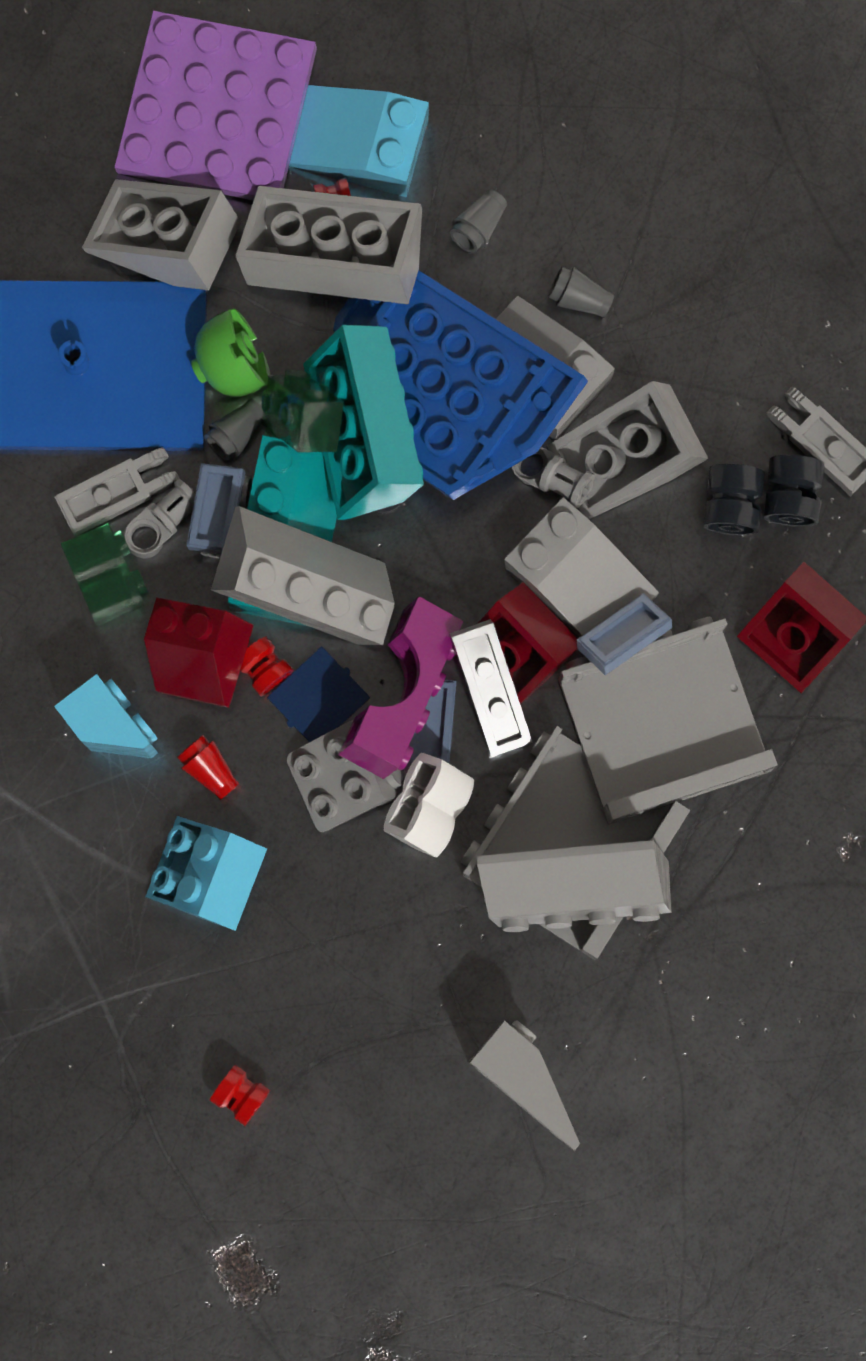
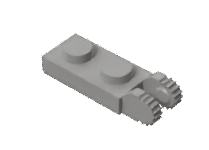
[766,387,866,497]
[55,448,180,537]

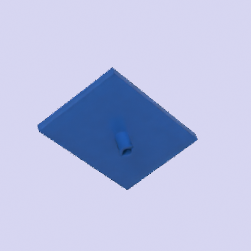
[0,280,207,451]

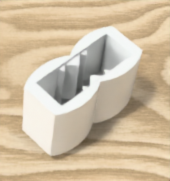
[384,752,474,858]

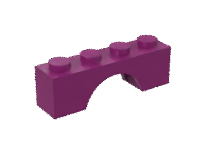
[338,596,463,779]

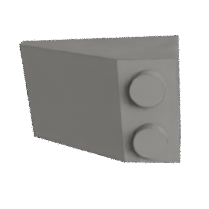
[82,179,241,290]
[496,296,615,441]
[547,381,708,519]
[504,497,659,637]
[468,1020,580,1151]

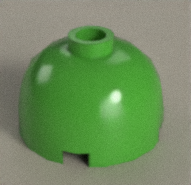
[191,309,271,397]

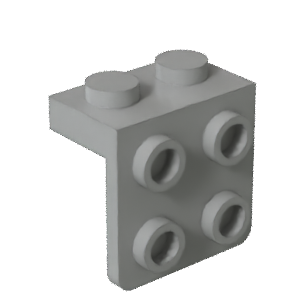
[287,720,406,832]

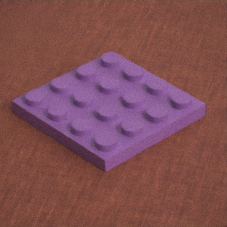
[114,11,317,200]

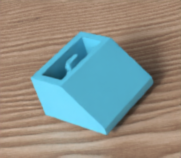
[54,674,158,758]
[145,816,267,931]

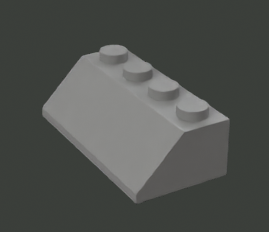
[236,186,422,304]
[211,506,395,645]
[477,840,672,932]

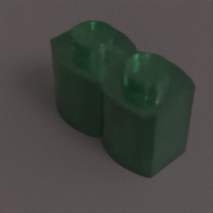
[61,523,148,626]

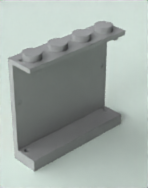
[558,617,778,825]
[461,726,690,960]

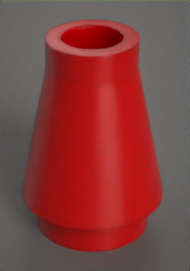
[177,735,239,800]

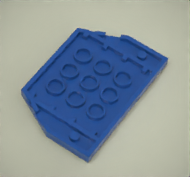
[333,270,588,500]

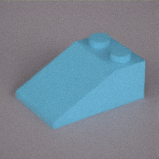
[289,85,429,197]

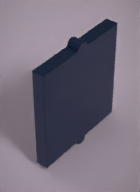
[267,646,370,743]

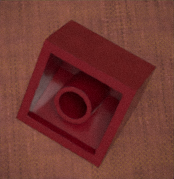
[737,562,866,693]
[455,582,578,705]
[144,597,254,708]

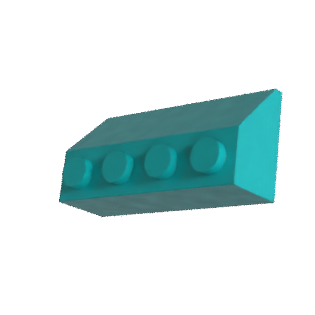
[303,325,424,520]
[227,435,337,626]

